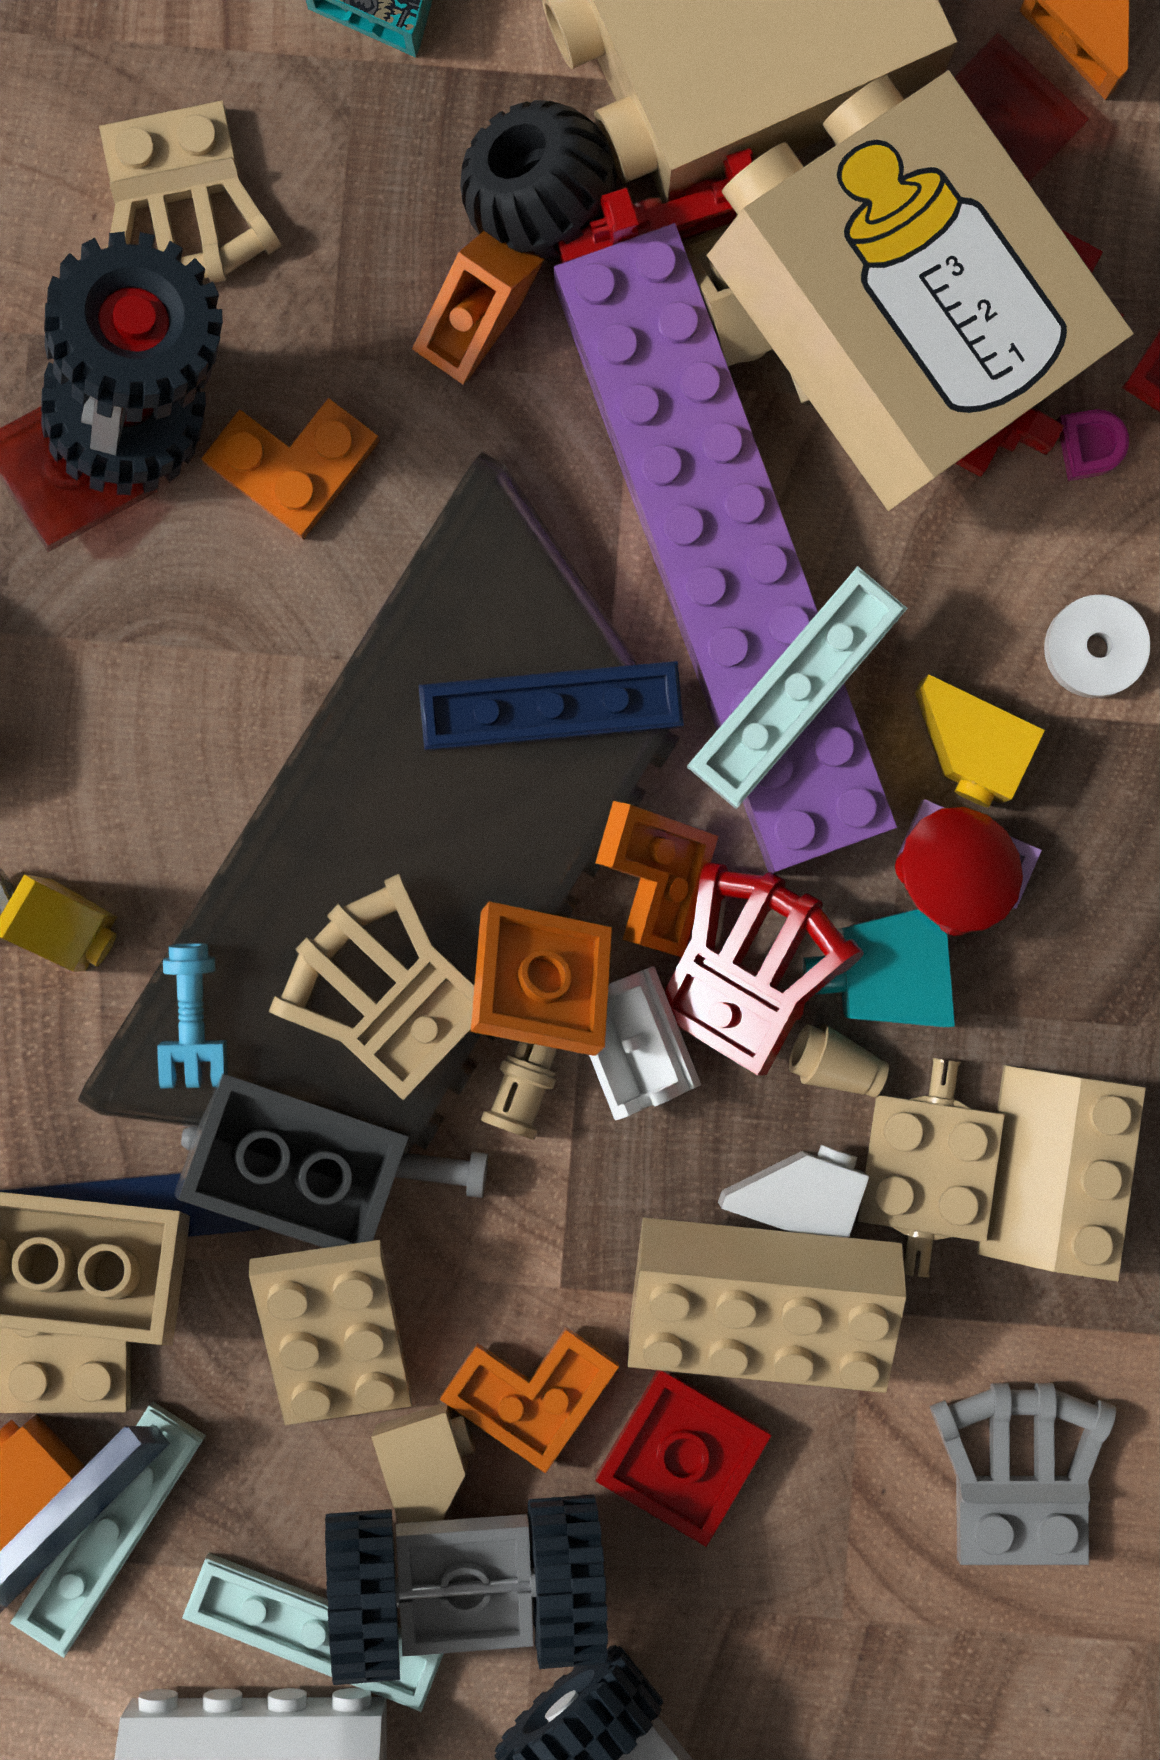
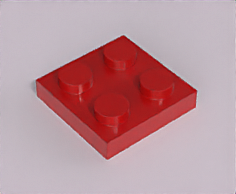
[595,1370,772,1547]

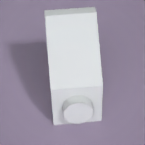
[718,1145,869,1238]

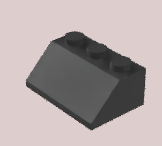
[174,1073,409,1248]

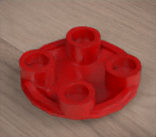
[895,807,1023,936]

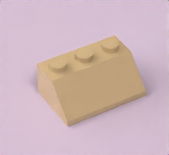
[977,1065,1146,1282]

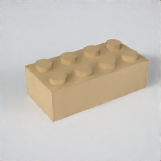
[0,1192,190,1346]
[628,1217,906,1393]

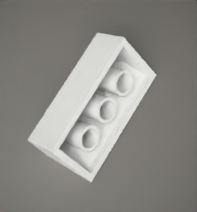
[114,1688,387,1760]

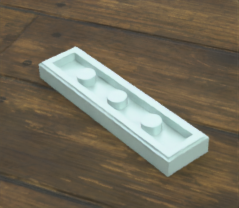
[687,566,908,809]
[10,1402,206,1658]
[182,1553,444,1712]

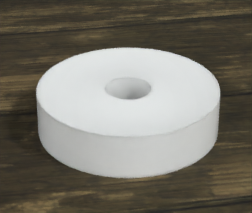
[1044,595,1150,698]

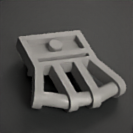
[930,1383,1116,1565]

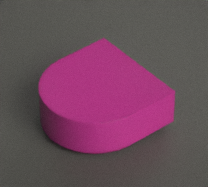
[1057,409,1129,481]

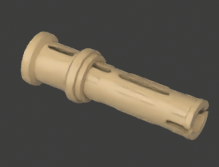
[481,1041,557,1140]

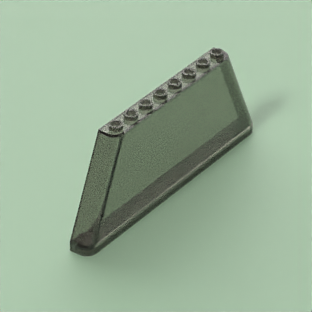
[78,452,680,1154]

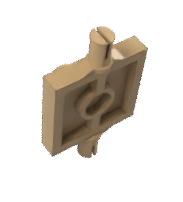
[858,1058,1004,1277]

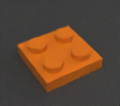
[471,901,612,1056]

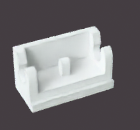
[589,966,701,1121]

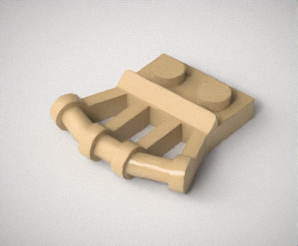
[99,101,282,283]
[269,874,474,1100]

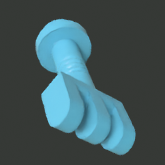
[157,943,228,1089]

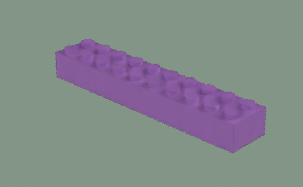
[554,223,897,873]

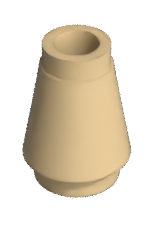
[789,1024,889,1098]

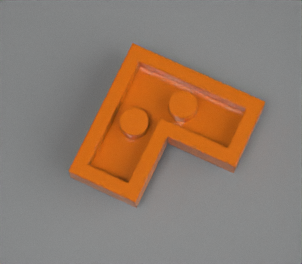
[201,398,380,540]
[595,801,719,957]
[440,1327,619,1473]

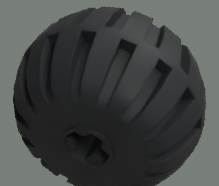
[460,100,617,260]

